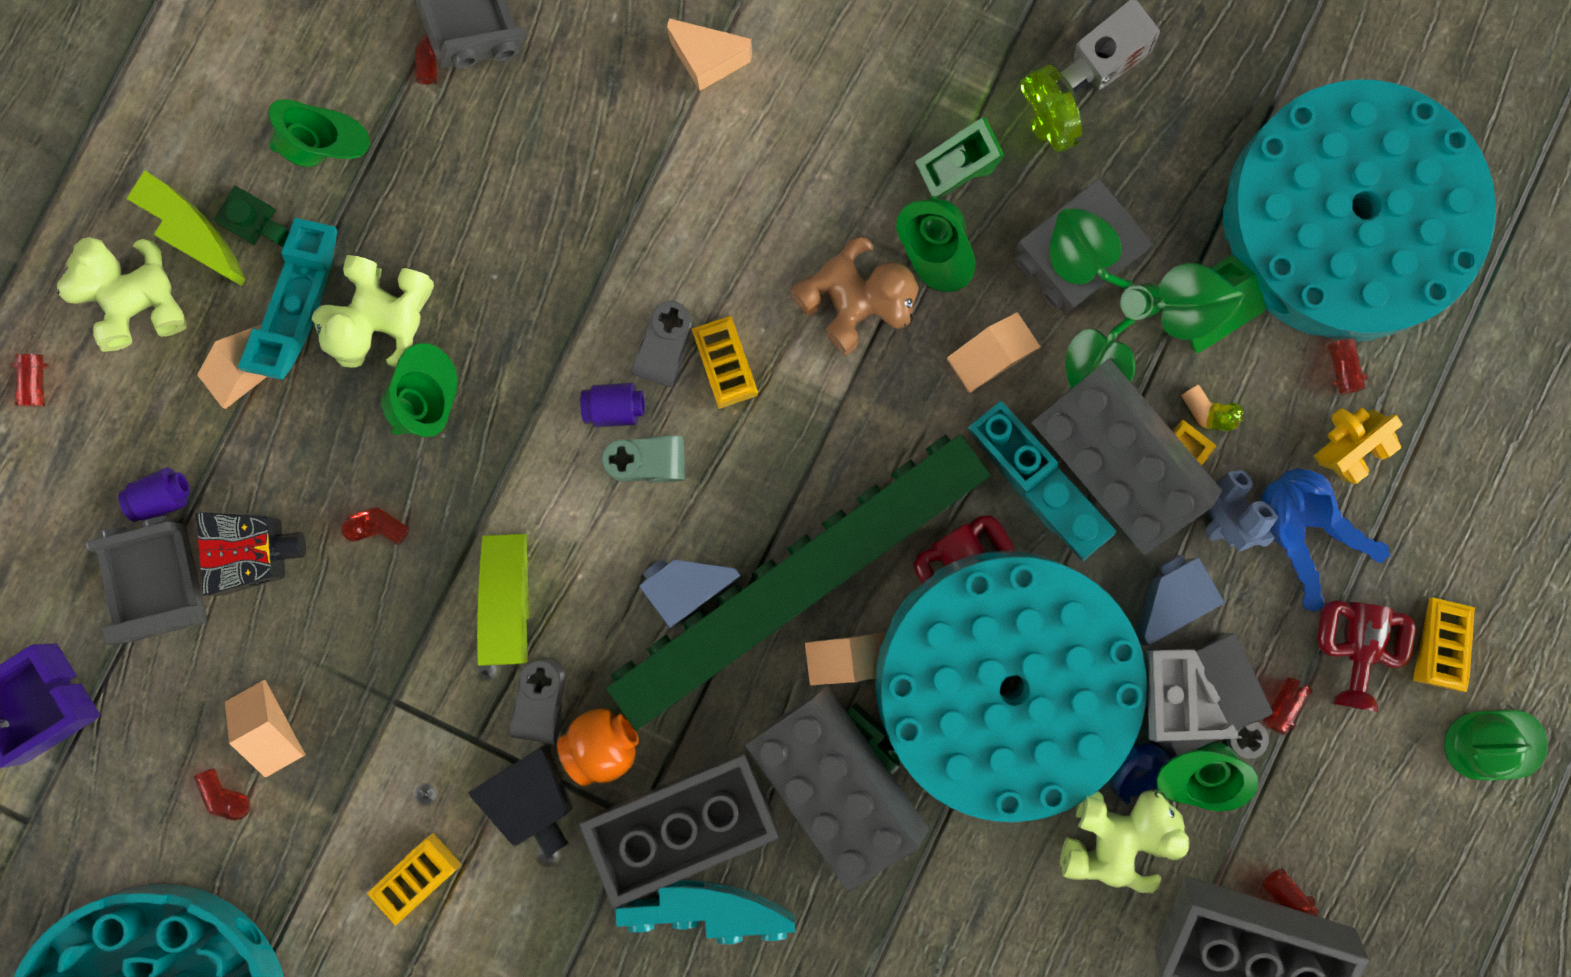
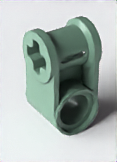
[602,436,686,482]

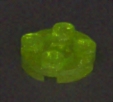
[1021,65,1082,153]

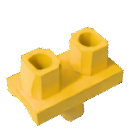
[1313,408,1402,484]

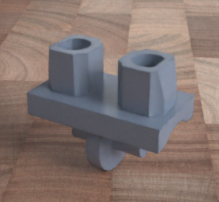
[1205,470,1278,551]

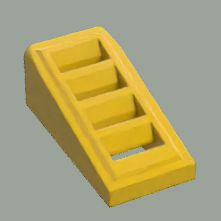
[692,316,758,409]
[1412,597,1475,692]
[367,833,462,926]

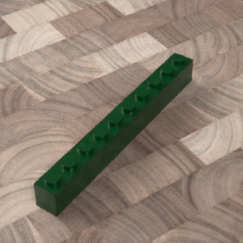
[606,434,991,731]

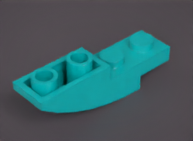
[968,401,1116,562]
[615,879,795,944]

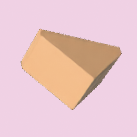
[667,18,752,91]
[947,312,1041,394]
[197,324,267,409]
[805,632,887,685]
[225,680,306,777]

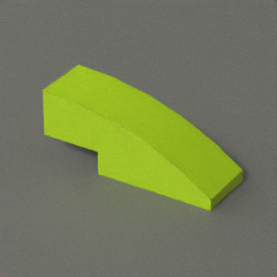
[126,170,246,286]
[477,534,529,666]

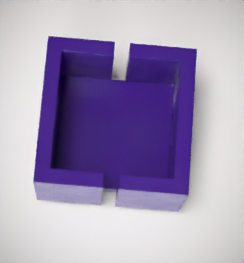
[0,643,101,769]

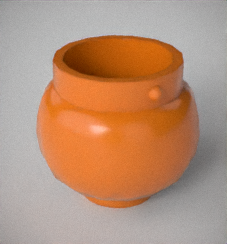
[557,708,639,787]

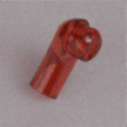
[415,32,437,85]
[341,507,410,545]
[194,768,250,821]

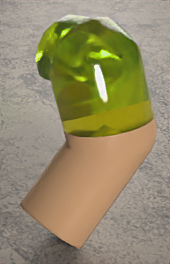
[1180,384,1244,431]

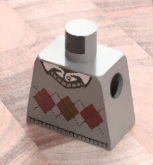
[1059,0,1160,94]

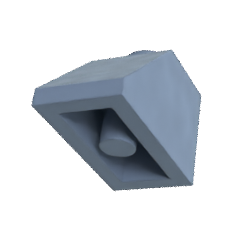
[1136,554,1225,645]
[639,559,741,628]

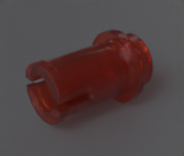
[1328,338,1369,395]
[10,354,48,407]
[1262,677,1313,736]
[1262,868,1319,916]

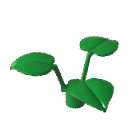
[1050,208,1244,389]

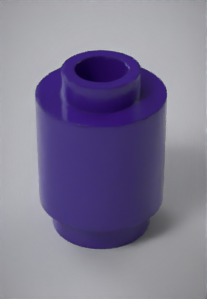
[580,383,645,427]
[118,467,190,522]

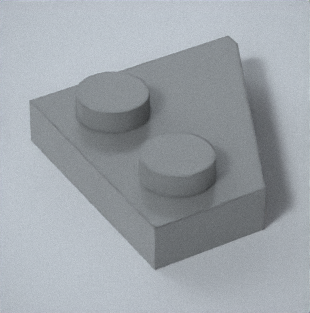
[1146,649,1237,741]

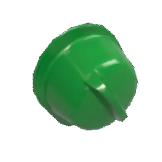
[267,99,370,168]
[896,196,976,292]
[381,343,458,437]
[1444,710,1548,781]
[1157,742,1258,812]

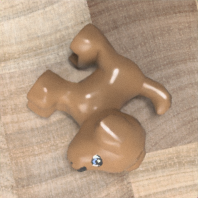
[790,236,919,356]

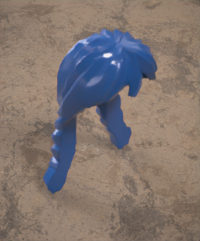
[1261,468,1390,613]

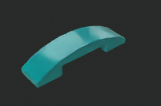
[238,218,337,380]

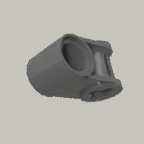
[632,301,692,388]
[510,657,565,744]

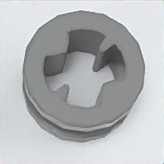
[1224,722,1269,759]

